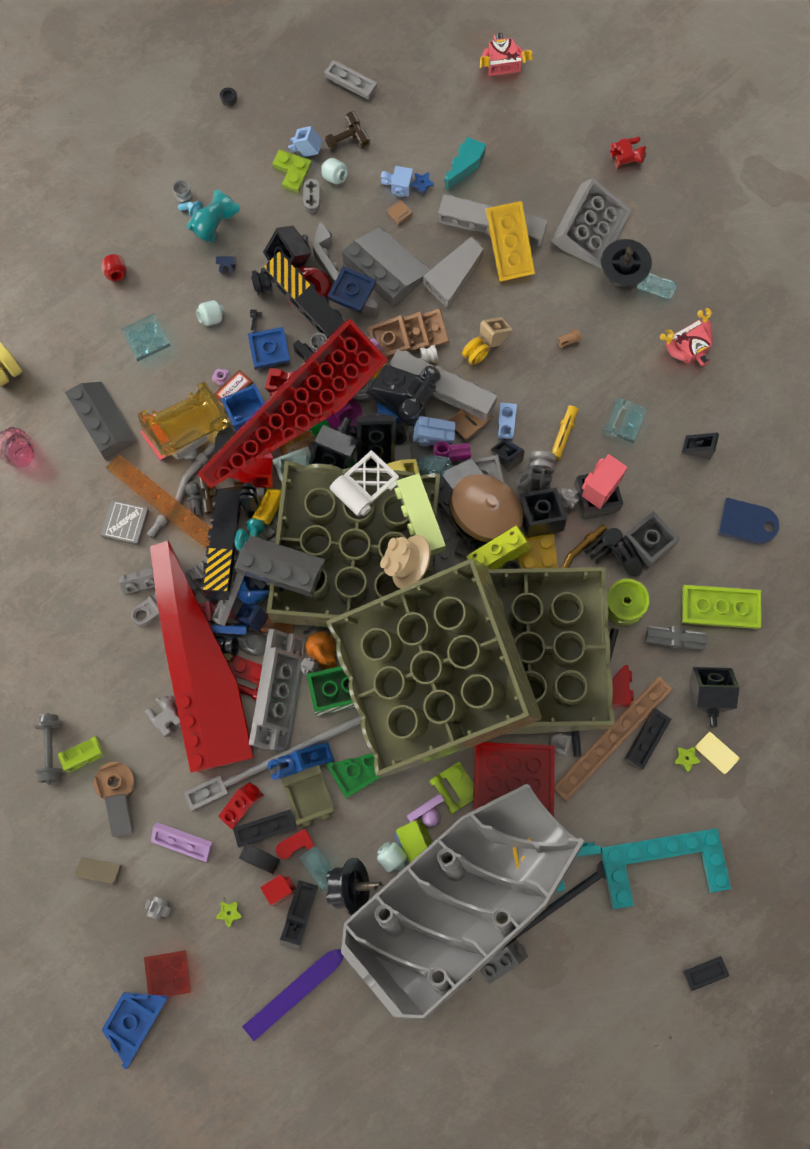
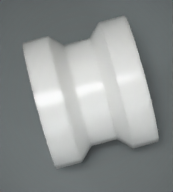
[420,345,438,364]

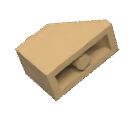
[480,317,513,347]

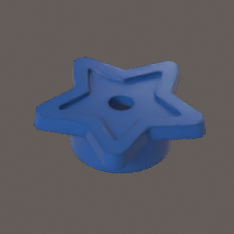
[411,172,434,193]

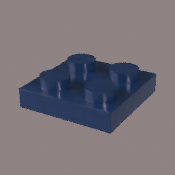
[327,266,376,313]

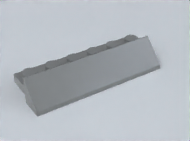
[249,629,307,752]

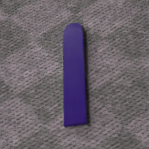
[242,949,344,1041]

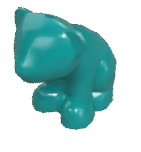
[186,189,240,243]

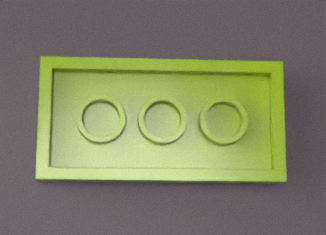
[682,585,761,629]

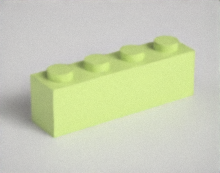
[394,473,446,555]

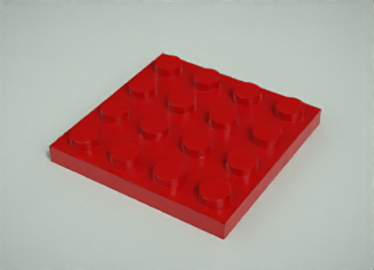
[473,742,555,817]

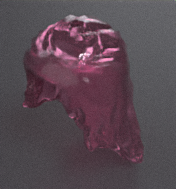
[0,427,35,468]

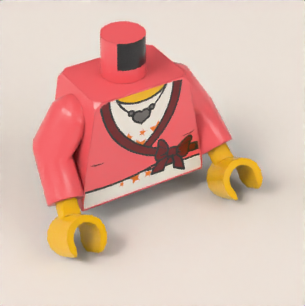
[480,33,533,76]
[660,308,713,367]

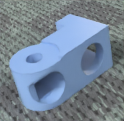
[498,403,517,439]

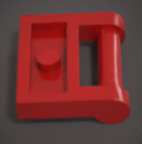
[230,655,262,700]

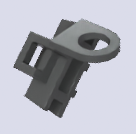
[517,466,552,493]

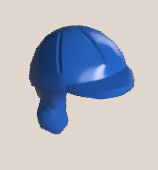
[236,558,270,604]

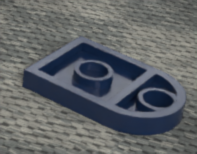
[718,498,779,544]

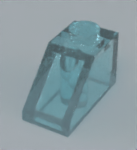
[299,845,333,893]

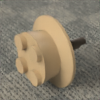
[380,535,435,589]

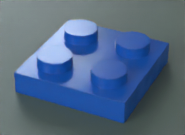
[248,327,291,370]

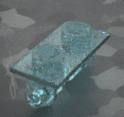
[637,273,677,299]

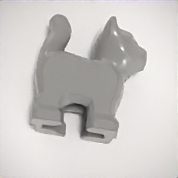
[145,696,181,738]

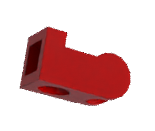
[275,829,316,860]

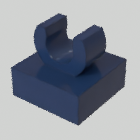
[216,256,236,273]

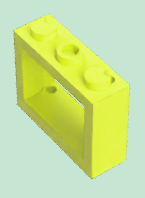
[466,525,532,569]

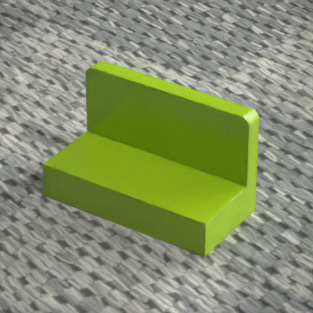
[396,819,433,864]

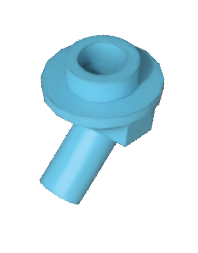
[178,201,203,217]

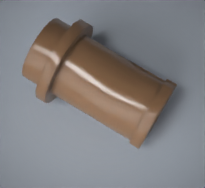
[557,329,582,348]

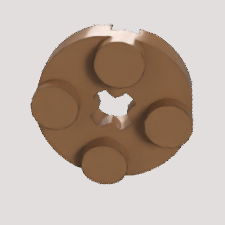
[94,762,135,800]

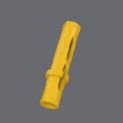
[551,405,579,461]

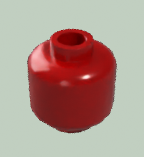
[101,254,127,281]

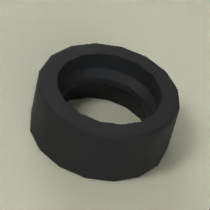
[239,844,280,874]

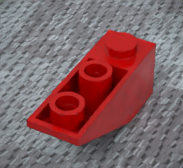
[230,457,274,488]

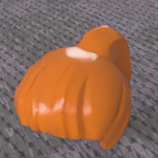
[305,631,337,670]

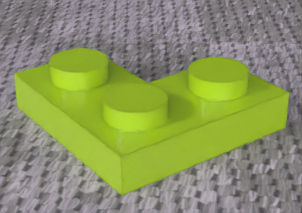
[272,149,312,193]

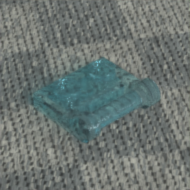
[603,398,648,443]

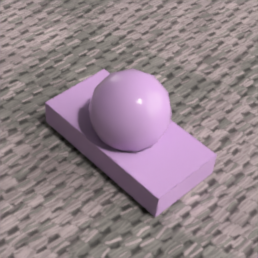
[407,794,444,827]

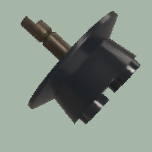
[601,239,652,287]
[326,858,383,916]

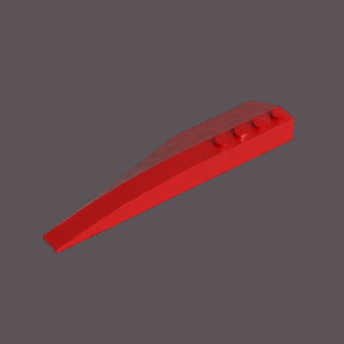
[197,319,388,488]
[150,541,254,773]

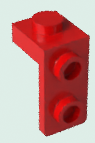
[218,782,264,829]

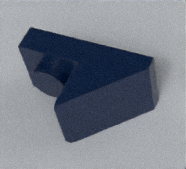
[234,603,268,632]

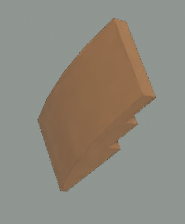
[368,308,450,359]

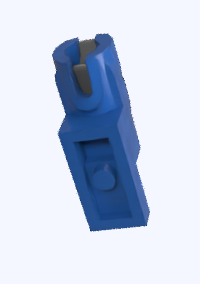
[268,742,335,780]

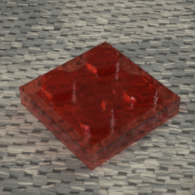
[144,950,191,996]

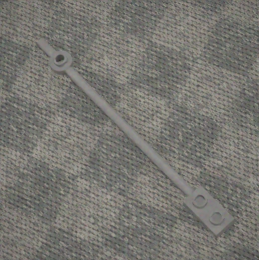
[183,715,362,811]

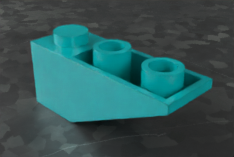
[444,137,486,190]

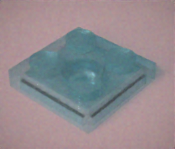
[121,314,170,362]

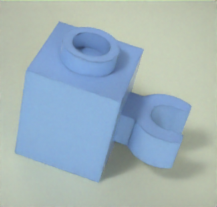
[288,126,323,157]
[381,166,413,197]

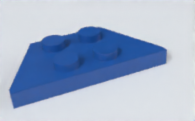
[102,992,169,1069]

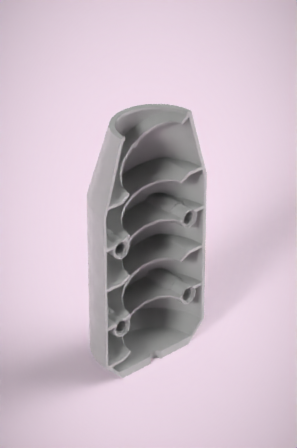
[341,784,584,1020]

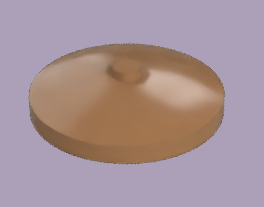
[449,474,523,543]

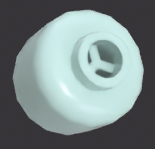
[321,158,348,185]
[196,300,225,326]
[377,842,407,872]

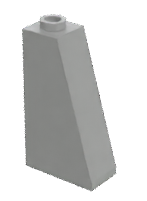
[423,237,483,309]

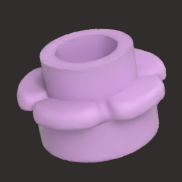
[212,369,230,386]

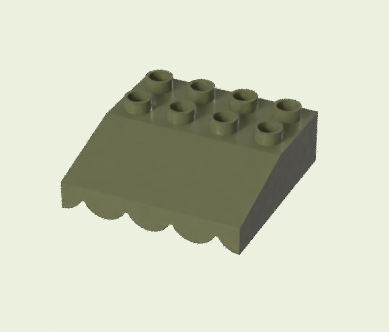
[267,461,440,627]
[326,558,542,777]
[488,567,615,734]

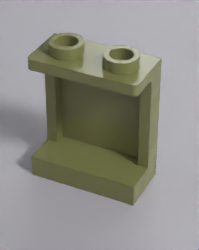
[281,765,336,828]

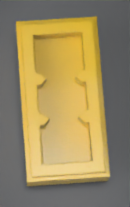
[252,489,281,524]

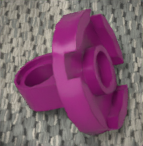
[326,399,363,428]

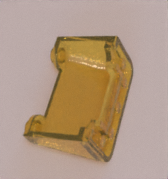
[138,381,227,456]

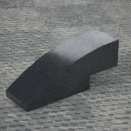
[280,880,318,951]

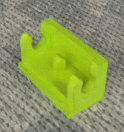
[58,736,105,773]

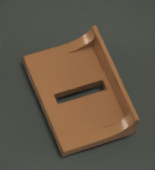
[448,409,493,441]

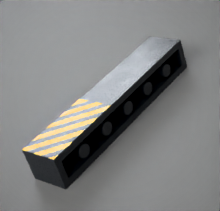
[261,252,345,338]
[201,489,242,600]

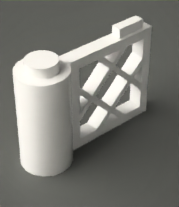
[330,450,399,516]

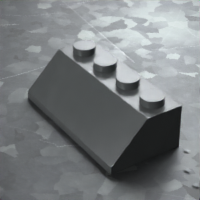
[65,382,137,459]
[234,536,326,597]

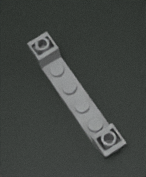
[312,223,379,316]

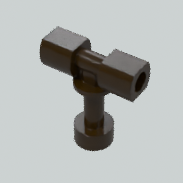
[325,111,370,150]
[199,477,243,515]

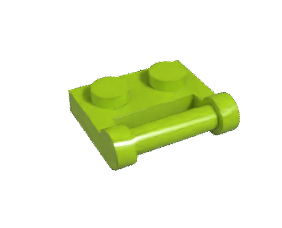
[429,762,474,815]

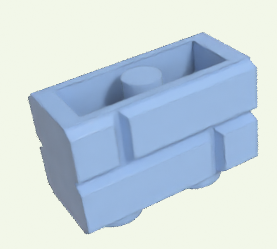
[413,416,455,446]

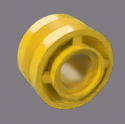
[461,336,490,366]

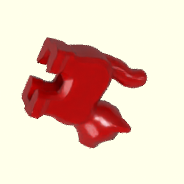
[609,136,646,168]

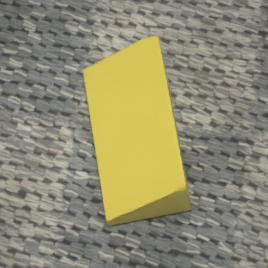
[694,731,740,775]

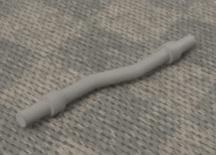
[147,442,215,538]

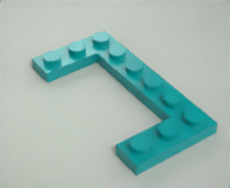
[601,828,731,910]

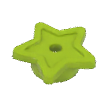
[674,747,700,772]
[216,901,242,927]

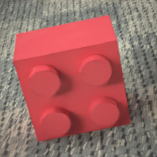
[582,454,628,509]

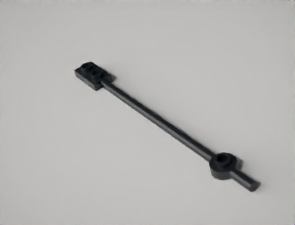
[466,860,606,983]

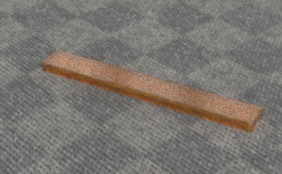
[106,454,212,549]

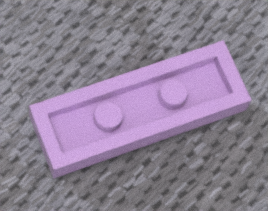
[151,822,213,862]

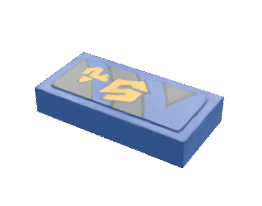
[209,622,249,634]

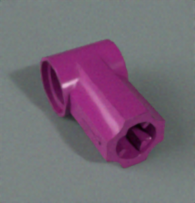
[433,442,471,467]

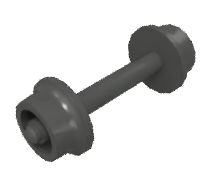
[34,713,63,785]

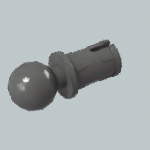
[185,482,203,518]

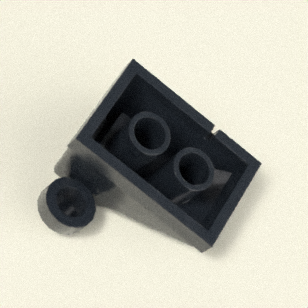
[366,364,441,426]
[348,413,407,466]

